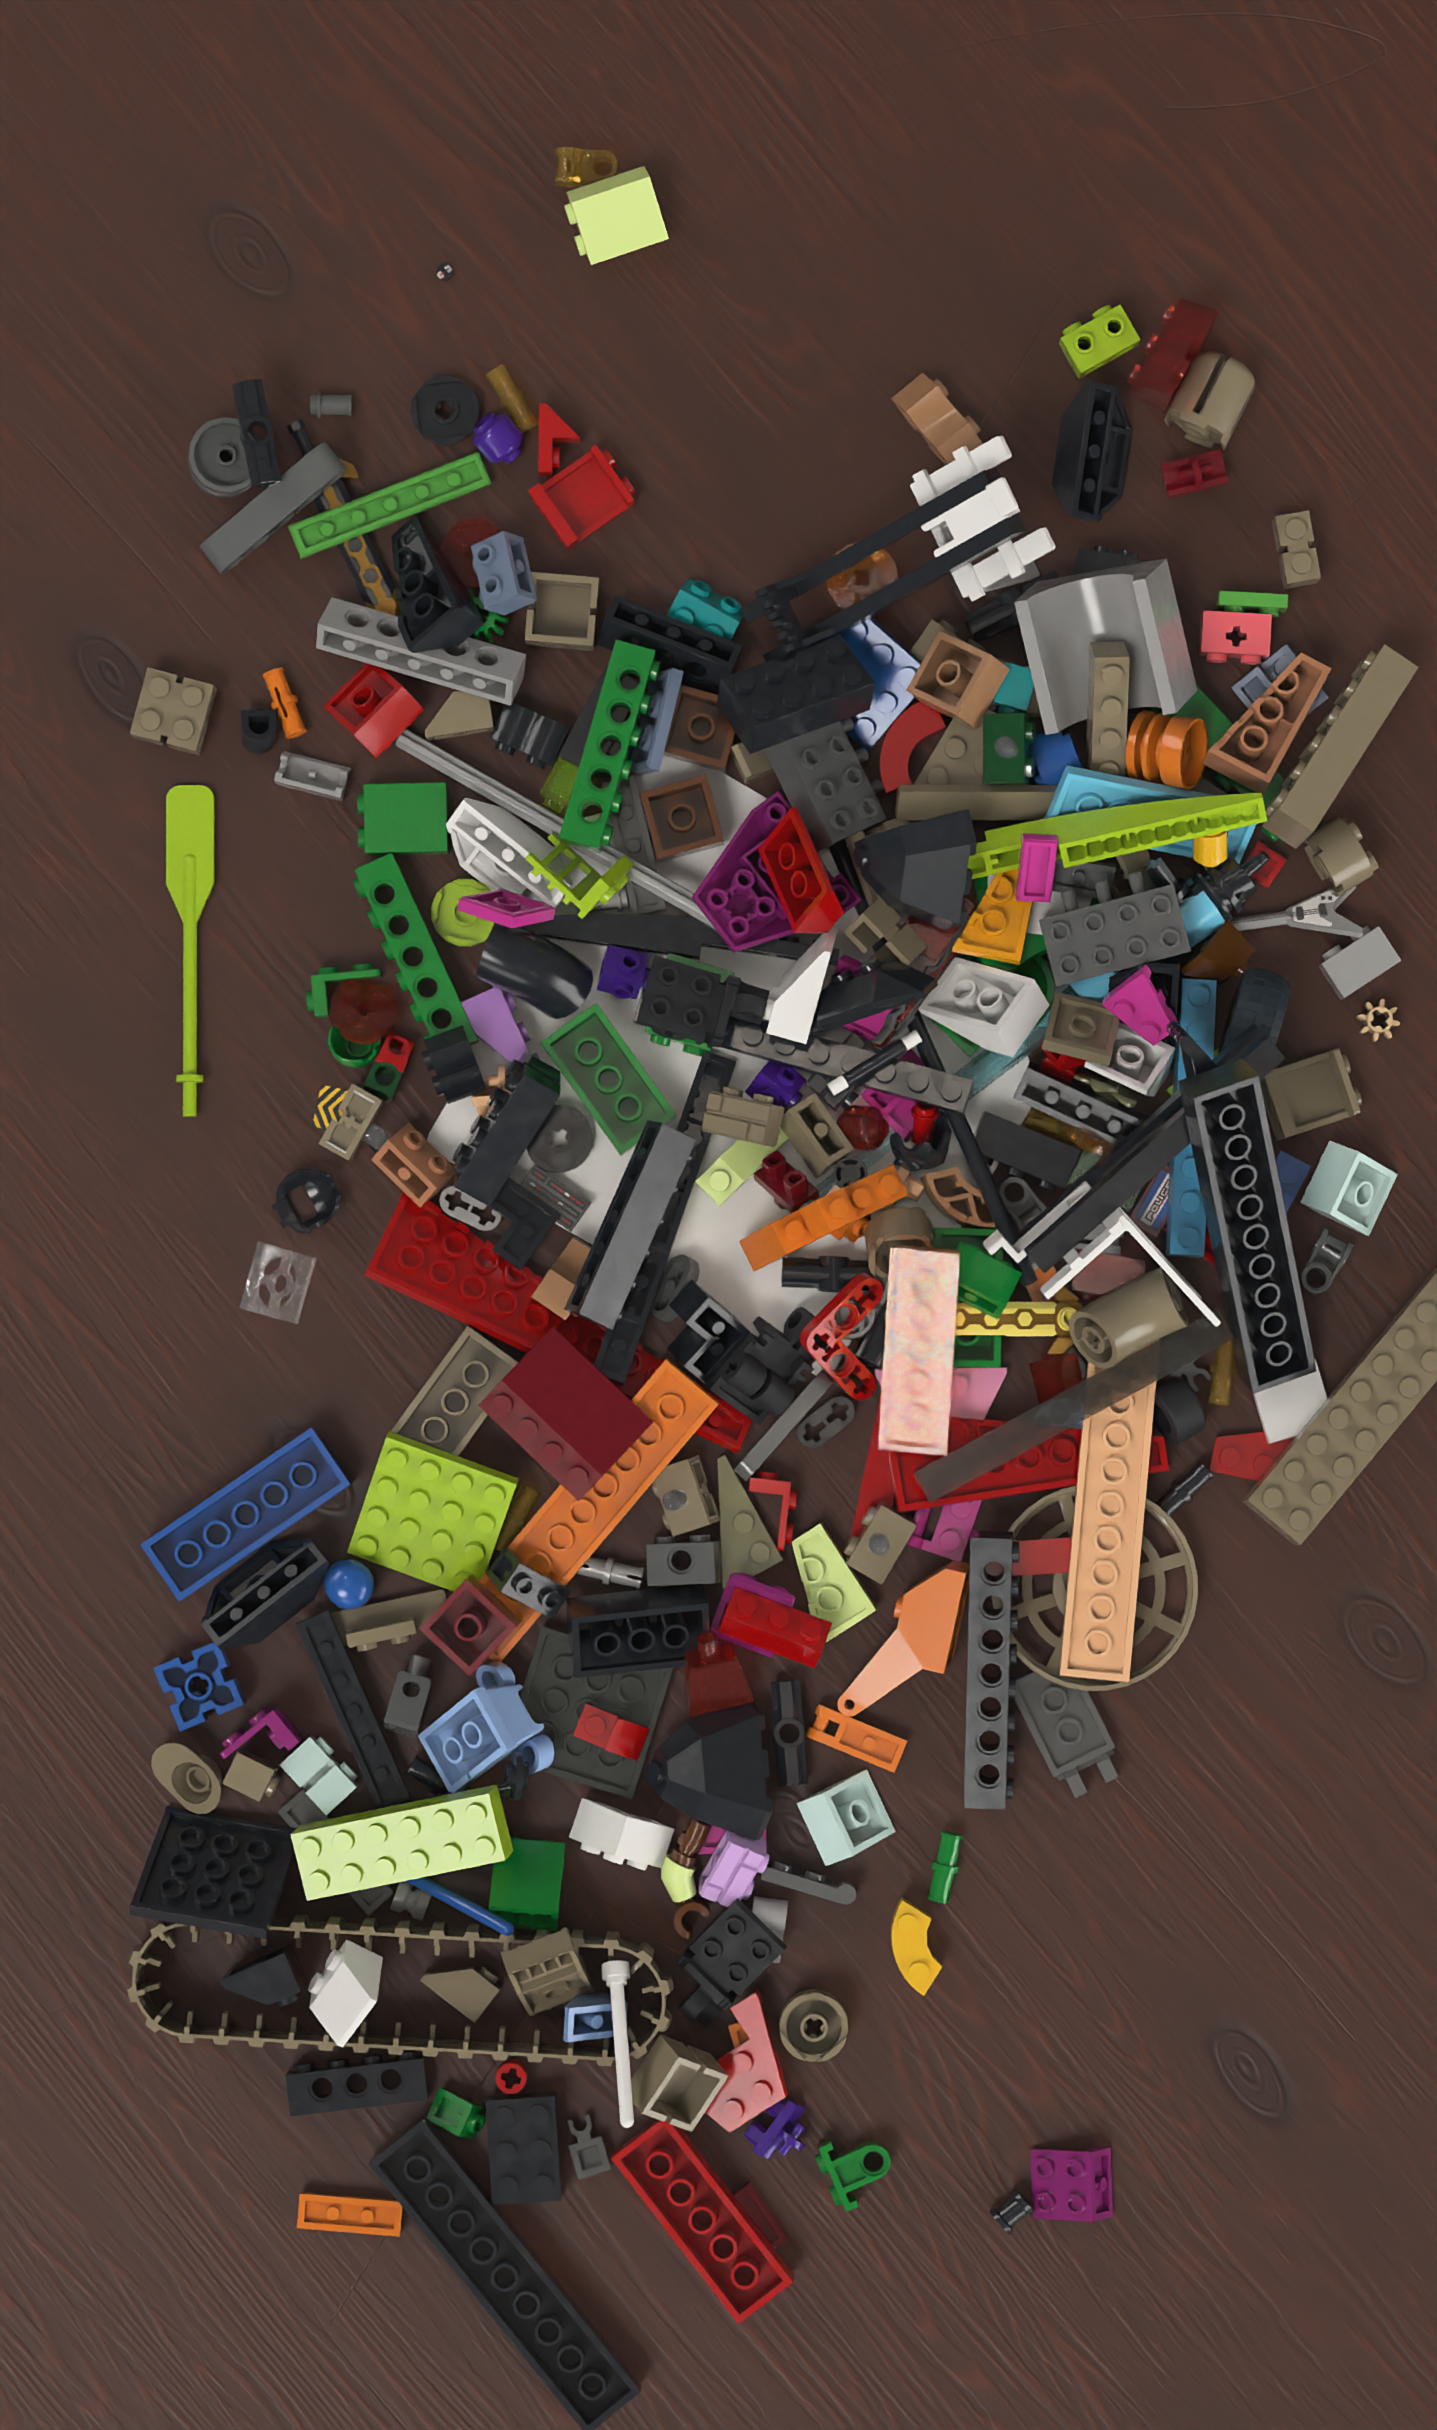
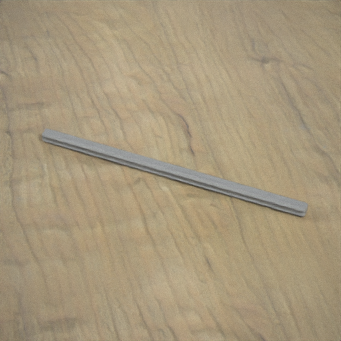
[396,729,715,929]

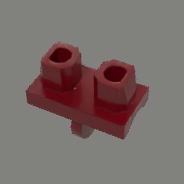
[1160,449,1229,499]
[754,1151,819,1213]

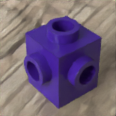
[596,944,651,999]
[745,1061,807,1109]

